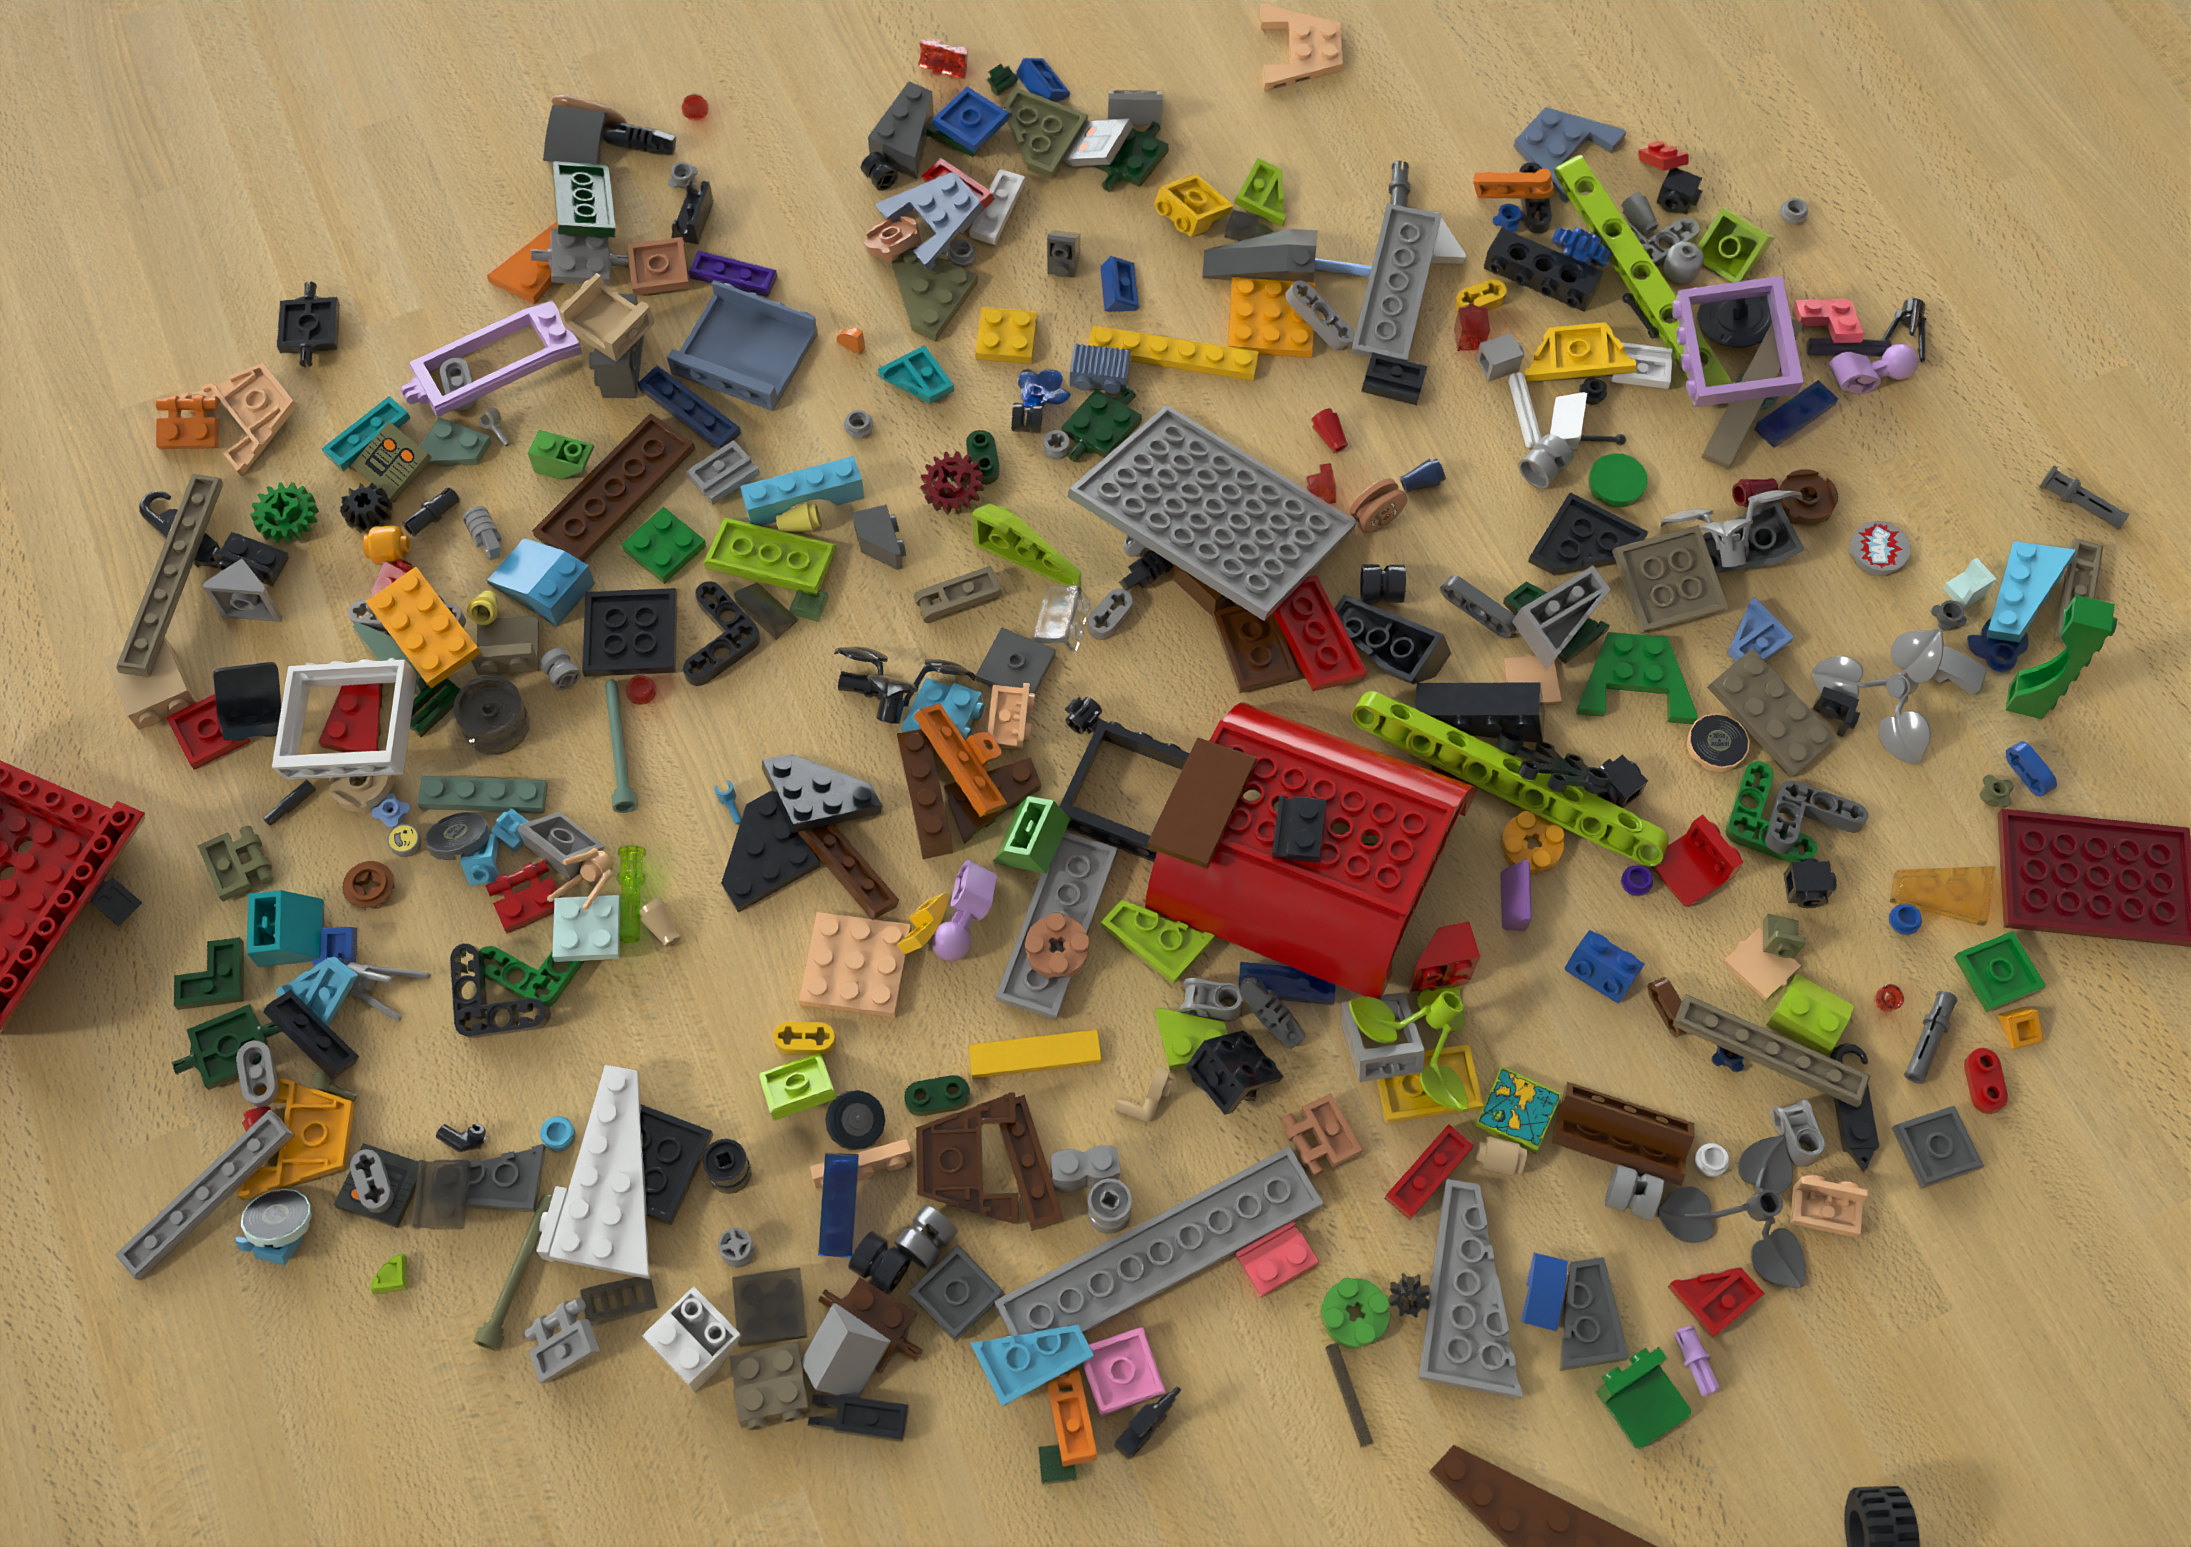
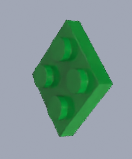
[621,506,706,584]
[1954,931,2046,1013]

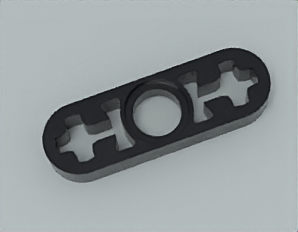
[1519,162,1552,234]

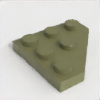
[1004,87,1088,179]
[892,247,978,342]

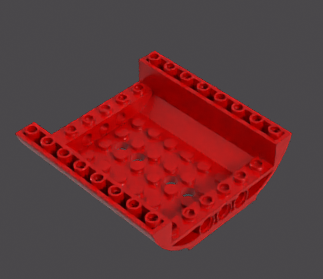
[1145,702,1477,1000]
[0,760,145,1034]

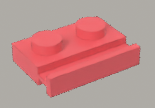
[1235,1221,1319,1298]

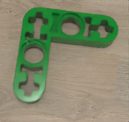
[1725,761,1818,863]
[480,946,585,1007]

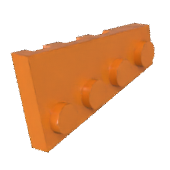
[487,221,557,304]

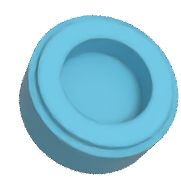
[540,1116,575,1152]

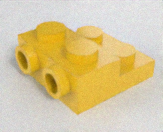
[1153,173,1234,237]

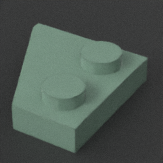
[420,417,492,467]

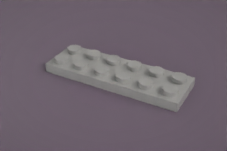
[1351,203,1442,361]
[995,832,1118,1021]

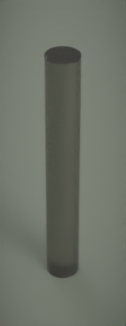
[1325,1343,1374,1448]

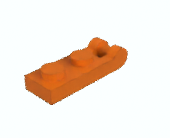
[1473,168,1555,199]
[1046,1367,1098,1467]

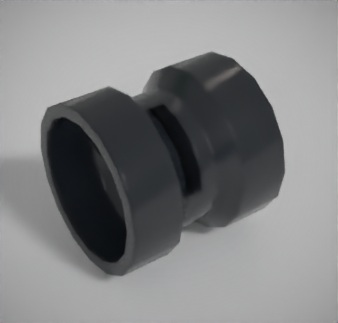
[861,151,898,191]
[1011,403,1043,434]

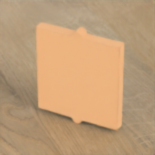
[1503,654,1562,705]
[1723,928,1801,1001]

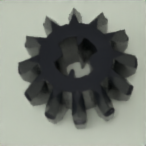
[340,483,393,533]

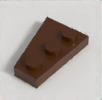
[943,757,1041,844]

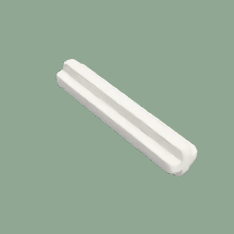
[1509,372,1542,449]

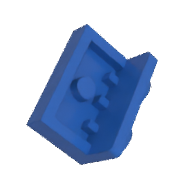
[1564,930,1645,1003]

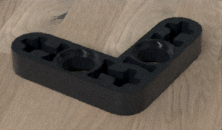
[683,581,760,686]
[450,943,551,1038]

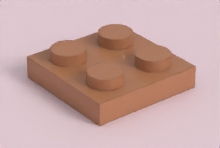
[627,237,690,296]

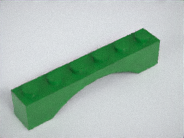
[2006,595,2117,719]

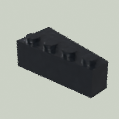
[1415,682,1545,743]

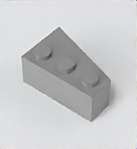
[1512,566,1611,670]

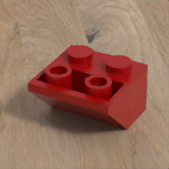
[1408,921,1480,993]

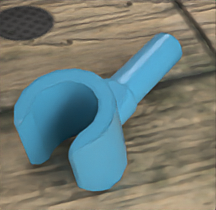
[715,781,741,825]

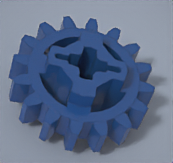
[1551,227,1612,267]

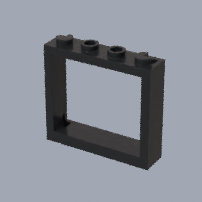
[1059,719,1190,862]

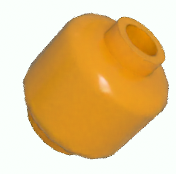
[363,526,411,565]

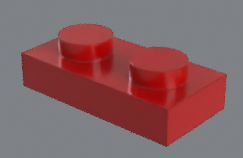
[1638,141,1689,171]

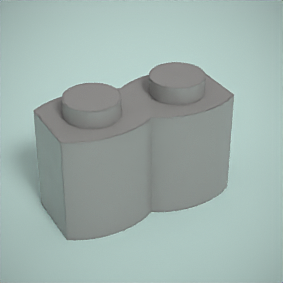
[1051,1146,1120,1193]

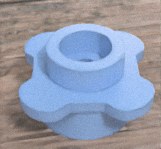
[372,793,410,828]

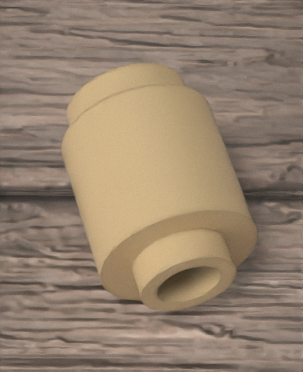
[1476,1136,1527,1176]

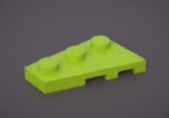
[1101,900,1215,985]

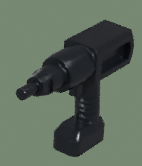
[1114,1386,1181,1459]

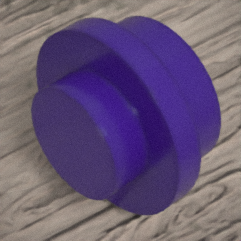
[1621,865,1653,896]

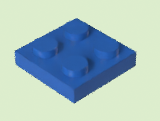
[932,86,1009,153]

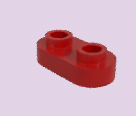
[1964,1048,2008,1114]

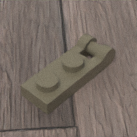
[913,566,1002,623]

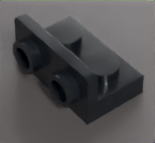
[213,531,289,587]

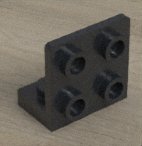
[1185,1030,1283,1115]

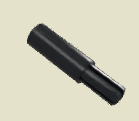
[263,779,316,826]

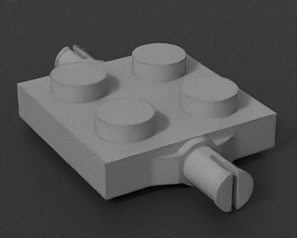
[531,229,628,286]

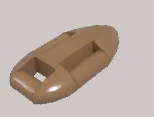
[551,94,627,127]

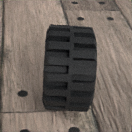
[1844,1486,1920,1547]

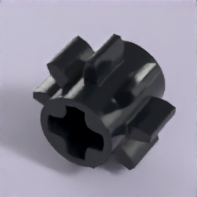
[1065,697,1102,734]
[1389,1273,1430,1318]

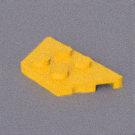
[1524,322,1636,382]

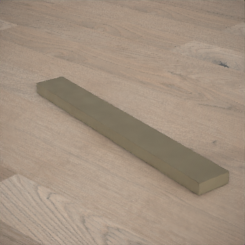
[116,474,224,677]

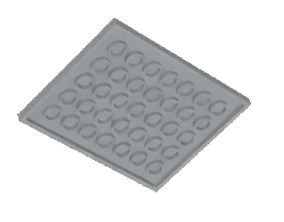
[1067,405,1358,621]

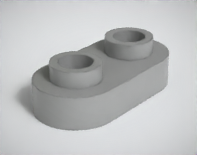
[440,358,477,411]
[236,1041,279,1107]

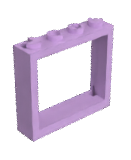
[1672,276,1803,407]

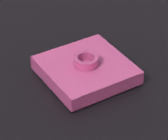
[1082,1327,1166,1417]

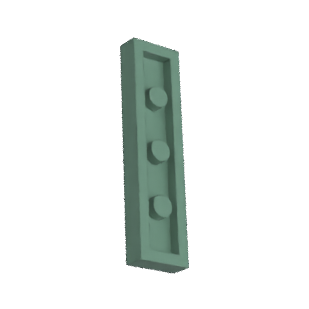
[417,776,548,813]

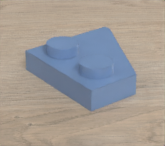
[1727,597,1794,662]

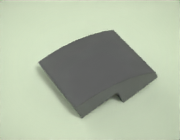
[543,105,607,164]

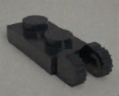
[808,1395,909,1442]

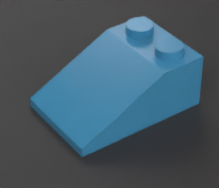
[486,538,595,626]

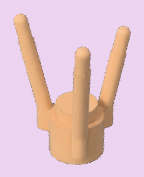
[547,848,614,910]

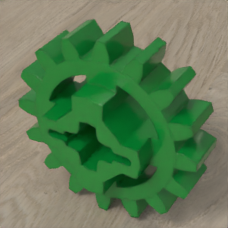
[250,482,319,544]

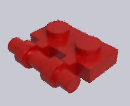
[485,860,562,934]

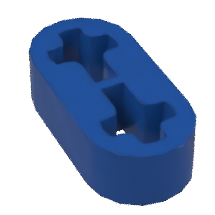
[2006,741,2057,797]

